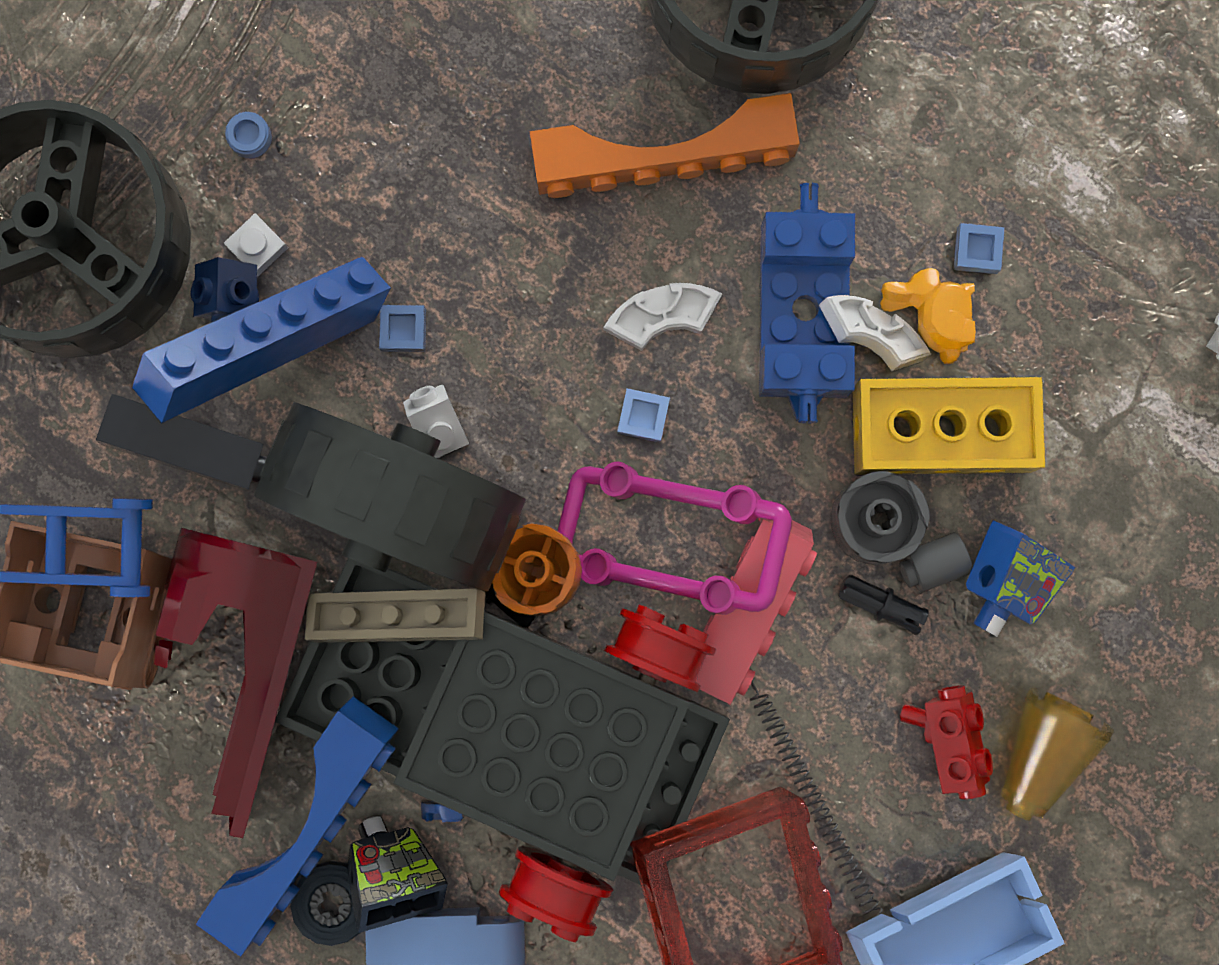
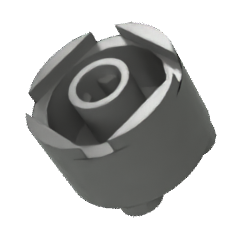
[831,471,930,565]

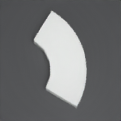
[603,283,722,351]
[819,295,931,371]

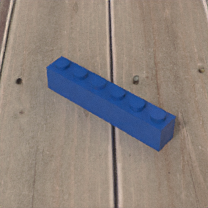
[132,256,391,423]

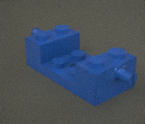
[759,183,855,424]

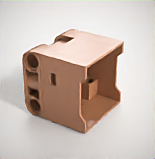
[0,521,172,690]

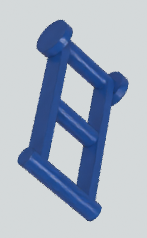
[0,498,153,597]

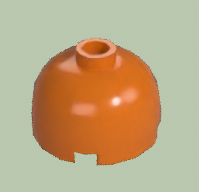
[492,523,582,616]

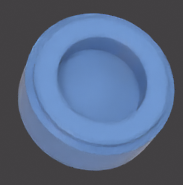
[225,112,272,159]

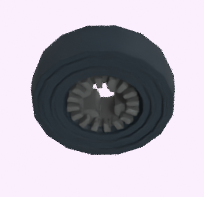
[290,861,360,946]

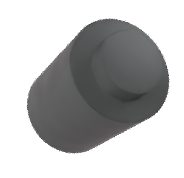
[899,532,972,593]

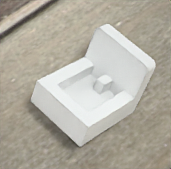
[403,385,469,458]

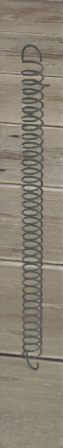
[750,681,883,921]

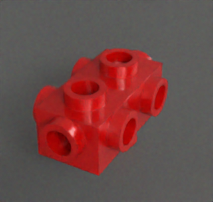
[900,685,993,799]

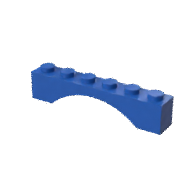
[196,696,399,957]

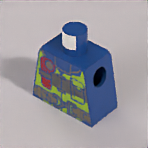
[966,520,1075,637]

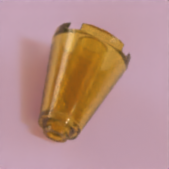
[1001,687,1115,821]

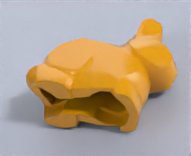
[880,268,976,364]

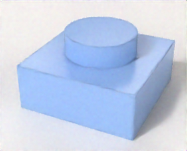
[617,388,670,443]

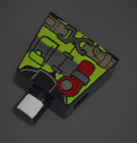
[347,816,448,933]

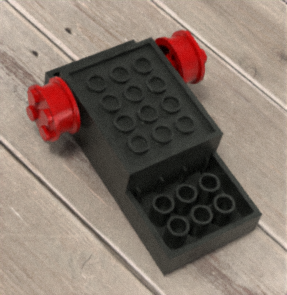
[275,558,730,942]

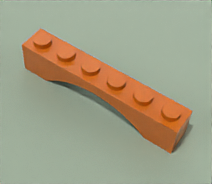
[530,93,800,198]

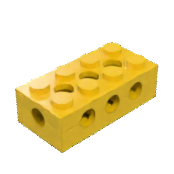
[852,377,1045,475]

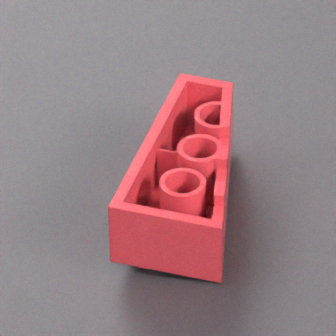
[695,518,817,705]

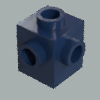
[191,257,259,323]

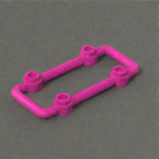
[557,461,792,615]

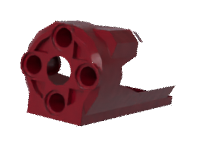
[154,528,317,838]

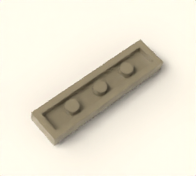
[305,588,485,643]

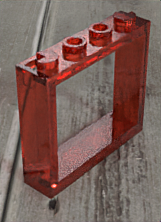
[630,786,843,965]

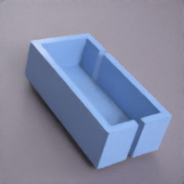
[846,852,1065,965]

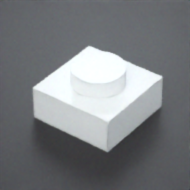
[224,213,288,277]

